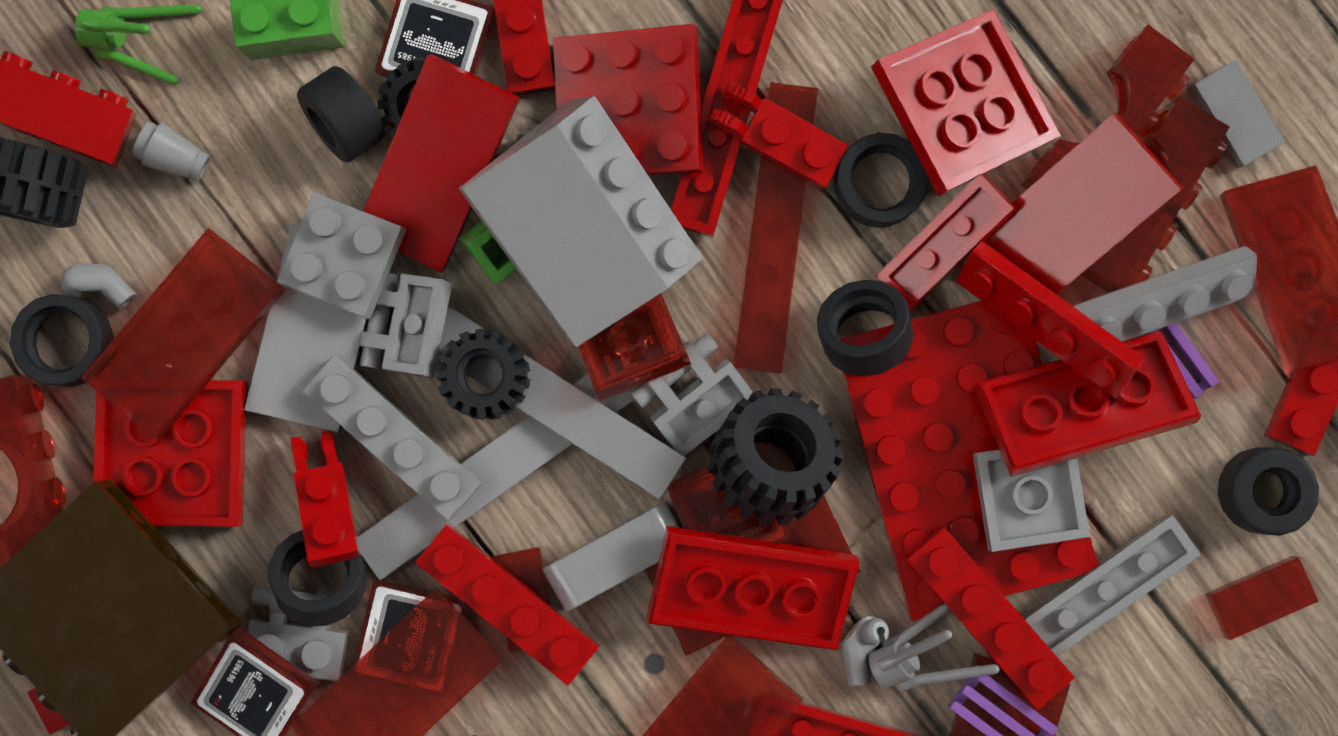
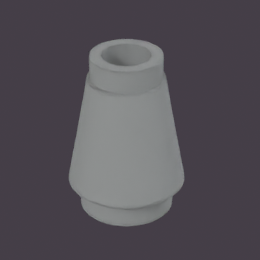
[132,121,211,181]

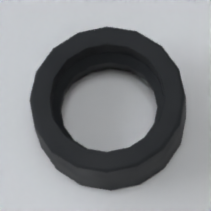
[834,132,929,228]
[817,280,914,377]
[10,294,114,387]
[268,530,366,626]

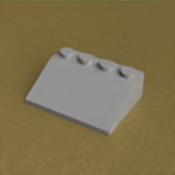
[459,95,703,347]

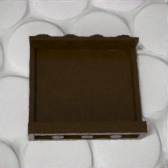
[0,480,243,736]

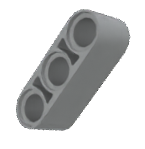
[542,501,680,612]

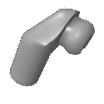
[61,263,137,310]
[841,616,889,686]

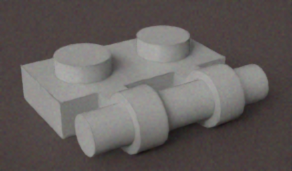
[359,273,453,378]
[630,333,753,456]
[245,585,351,682]

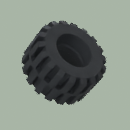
[0,137,89,228]
[708,388,843,525]

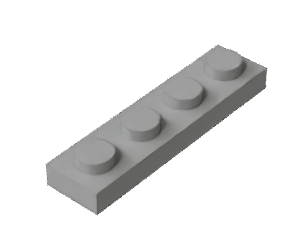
[1073,246,1257,342]
[303,355,483,521]
[1022,514,1201,657]

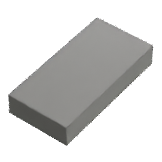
[1189,60,1285,168]

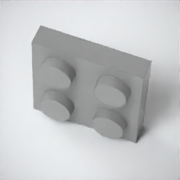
[277,192,407,319]
[972,450,1090,552]

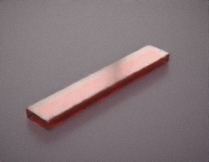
[733,82,818,374]

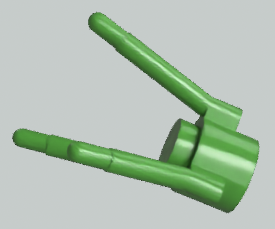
[75,5,202,85]

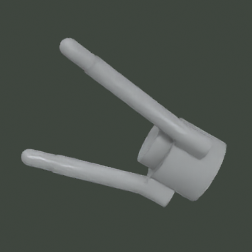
[869,604,999,692]

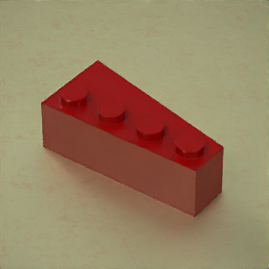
[0,51,137,168]

